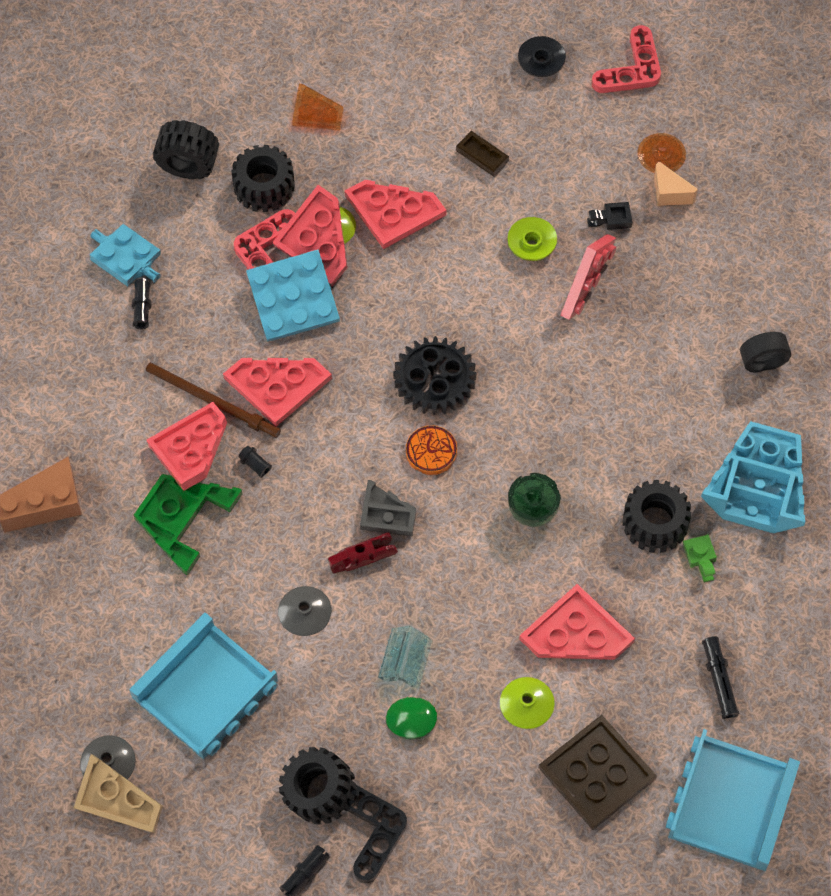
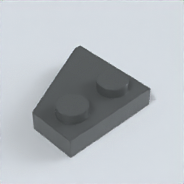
[360,480,416,536]

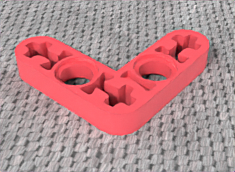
[592,25,661,93]
[234,209,295,270]

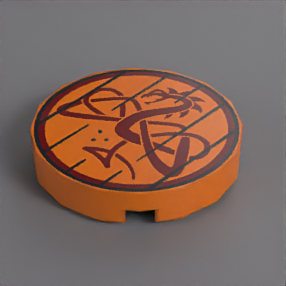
[406,425,457,475]

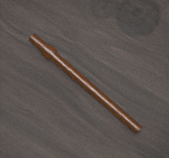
[146,362,281,438]

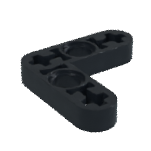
[347,785,407,883]

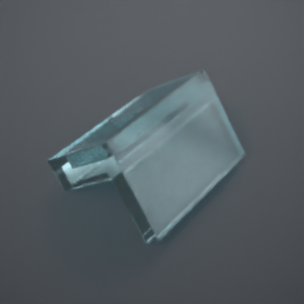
[378,626,432,689]

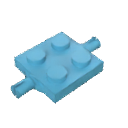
[90,224,161,287]

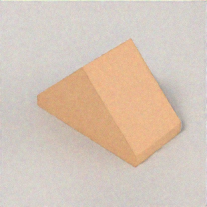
[654,162,698,206]

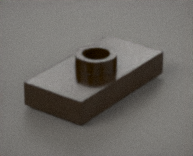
[456,131,509,177]

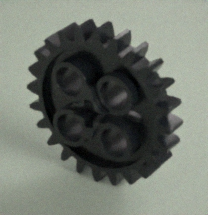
[393,336,477,415]

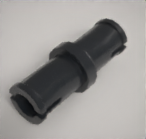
[132,279,152,330]
[279,845,330,896]

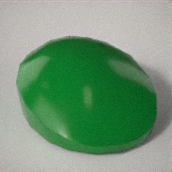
[386,697,437,740]

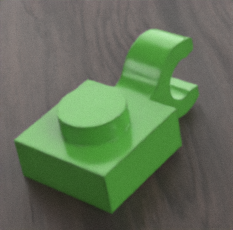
[683,534,717,582]

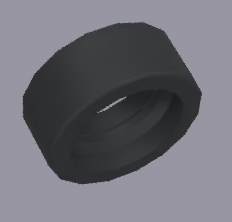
[739,331,792,373]

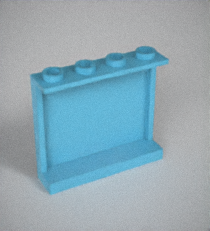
[129,613,278,759]
[665,729,800,871]

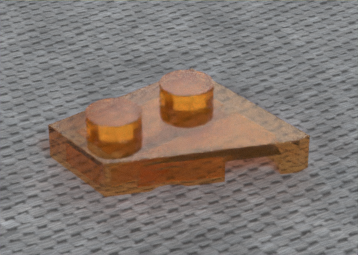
[292,84,344,131]

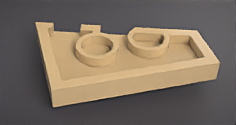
[74,754,163,833]

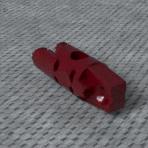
[328,532,398,574]

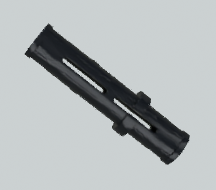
[702,636,739,719]

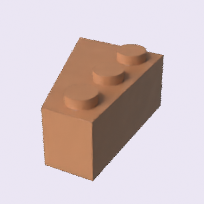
[0,457,82,533]

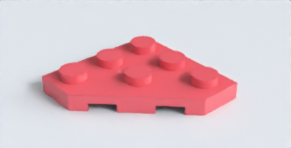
[345,180,446,249]
[272,185,348,287]
[560,234,616,320]
[223,358,332,427]
[146,402,227,491]
[519,584,635,660]

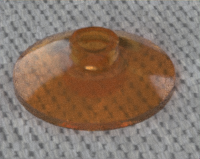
[637,133,686,173]

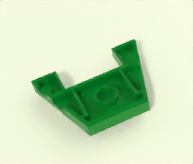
[133,474,243,576]

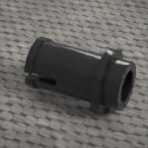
[238,446,272,478]

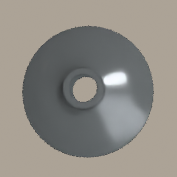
[278,586,332,636]
[80,735,136,780]

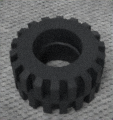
[153,120,220,179]
[231,145,295,212]
[623,480,692,553]
[279,747,356,824]

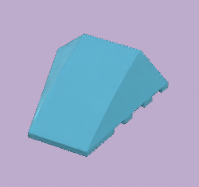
[701,421,805,533]

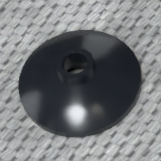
[518,36,566,77]

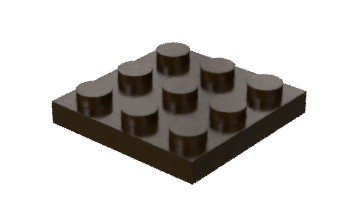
[538,714,657,830]

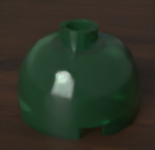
[508,473,561,527]

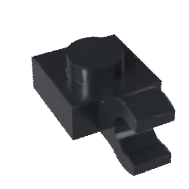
[587,202,633,230]

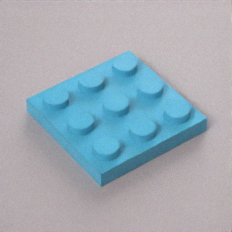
[246,250,340,342]

